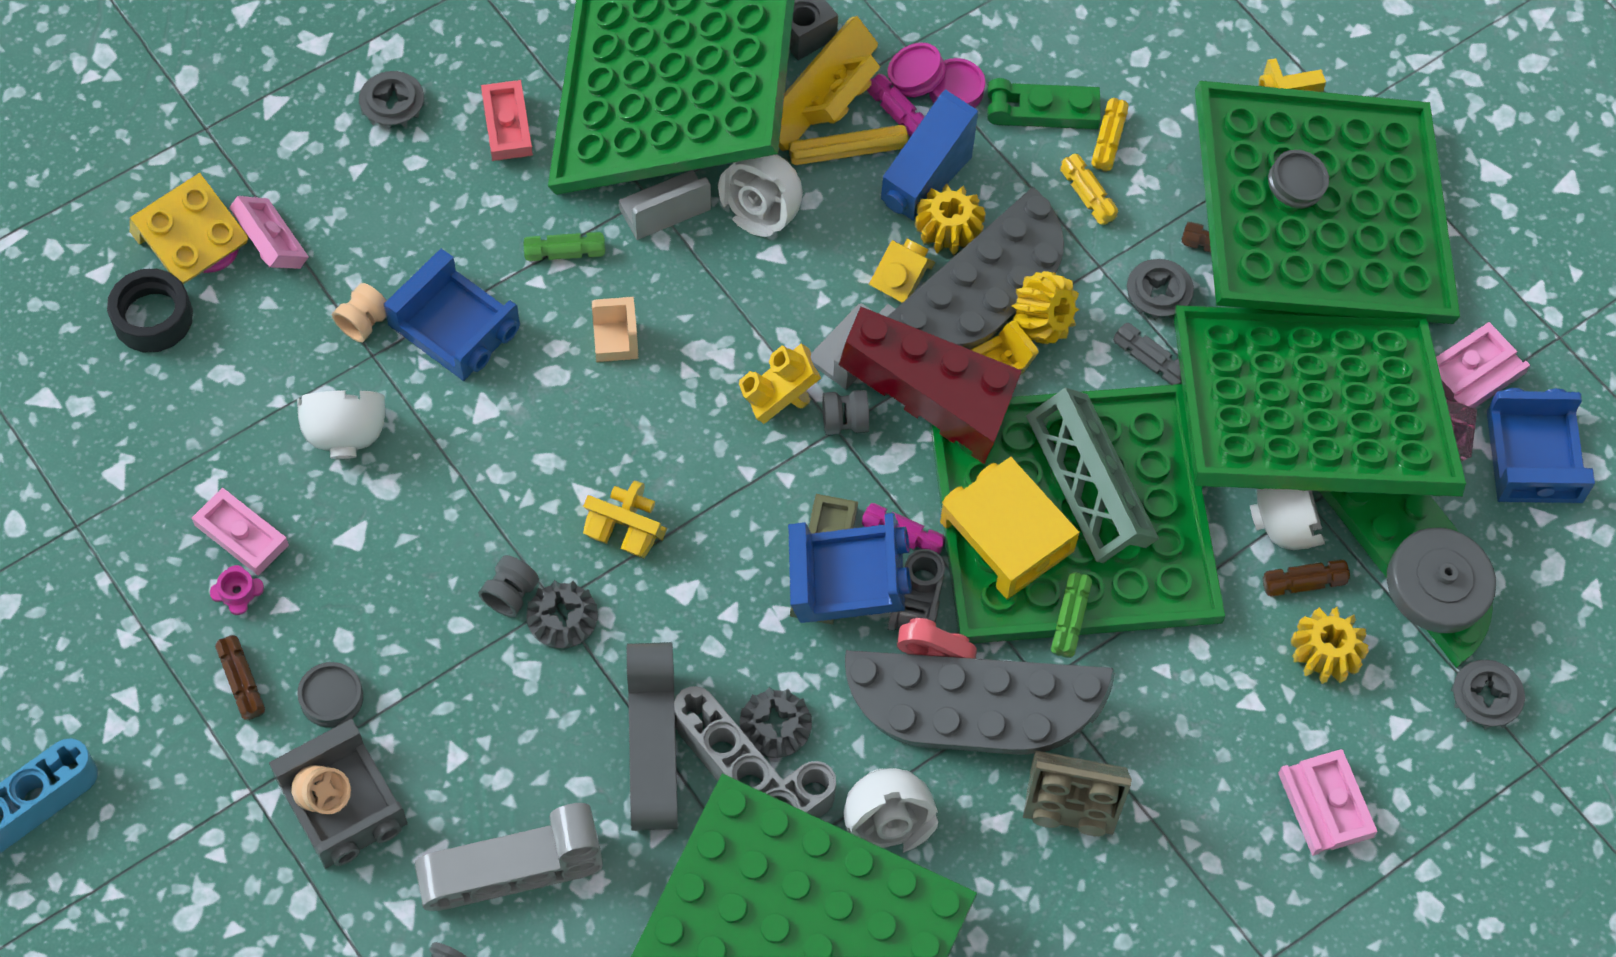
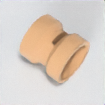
[332,283,387,342]
[291,765,351,814]

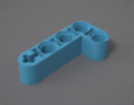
[0,738,98,853]

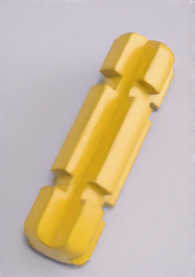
[1091,98,1129,171]
[1060,154,1118,225]

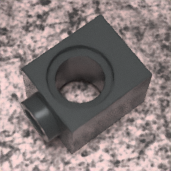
[789,0,838,61]

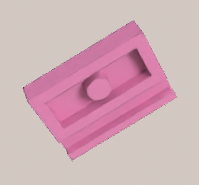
[1436,322,1530,416]
[1278,749,1378,856]

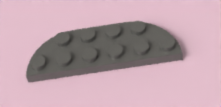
[887,187,1064,350]
[845,650,1115,755]

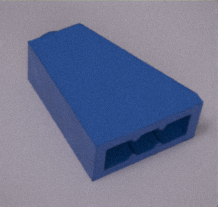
[881,89,978,221]

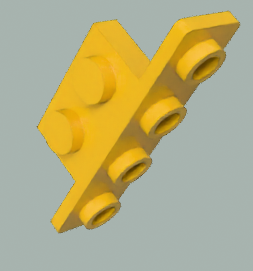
[779,16,880,151]

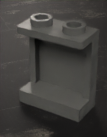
[269,718,408,869]

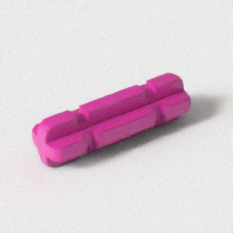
[867,74,925,137]
[862,503,946,555]

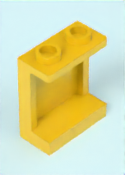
[940,457,1079,599]

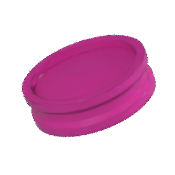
[888,43,946,97]
[929,58,985,108]

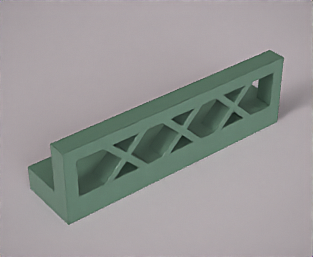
[1026,387,1159,563]

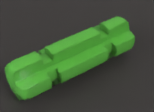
[523,232,605,261]
[1051,572,1092,658]

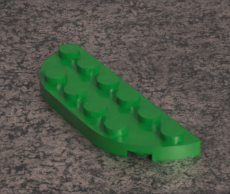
[1319,491,1493,668]

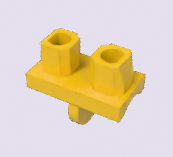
[739,343,821,424]
[583,480,667,559]

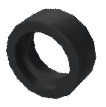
[107,268,193,353]

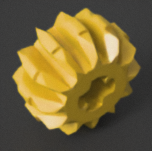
[915,183,986,256]
[1012,271,1080,344]
[1291,606,1369,684]

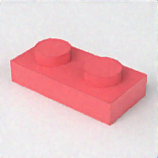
[481,80,533,161]

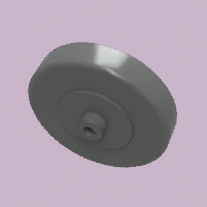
[1387,527,1496,633]

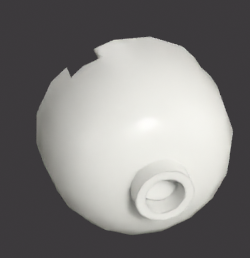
[718,155,803,237]
[297,390,385,459]
[1250,489,1325,550]
[844,768,938,852]

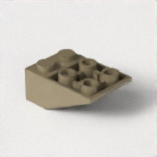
[1023,750,1132,836]

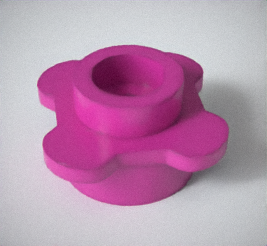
[210,565,264,615]

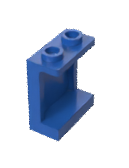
[384,248,520,381]
[1486,388,1595,503]
[788,513,912,623]

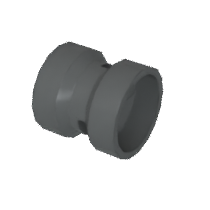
[822,390,869,435]
[478,555,539,617]

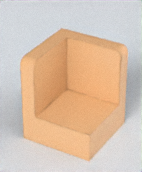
[591,297,639,362]

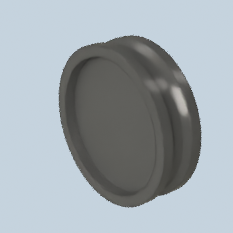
[1268,150,1329,208]
[298,662,363,728]

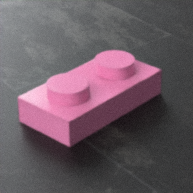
[229,196,309,269]
[192,488,289,576]

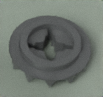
[359,71,425,130]
[1126,259,1194,320]
[527,580,598,648]
[1451,660,1525,730]
[740,687,812,758]

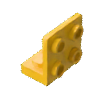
[129,173,248,285]

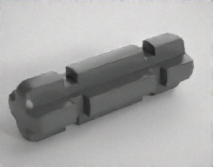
[1113,323,1182,385]

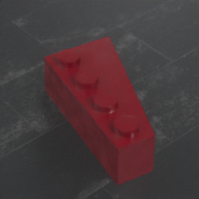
[838,306,1022,464]

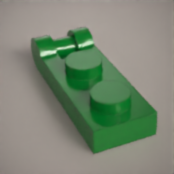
[987,78,1100,129]

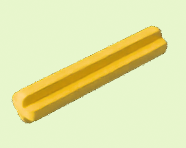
[789,125,909,165]

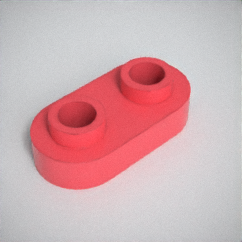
[897,618,977,659]

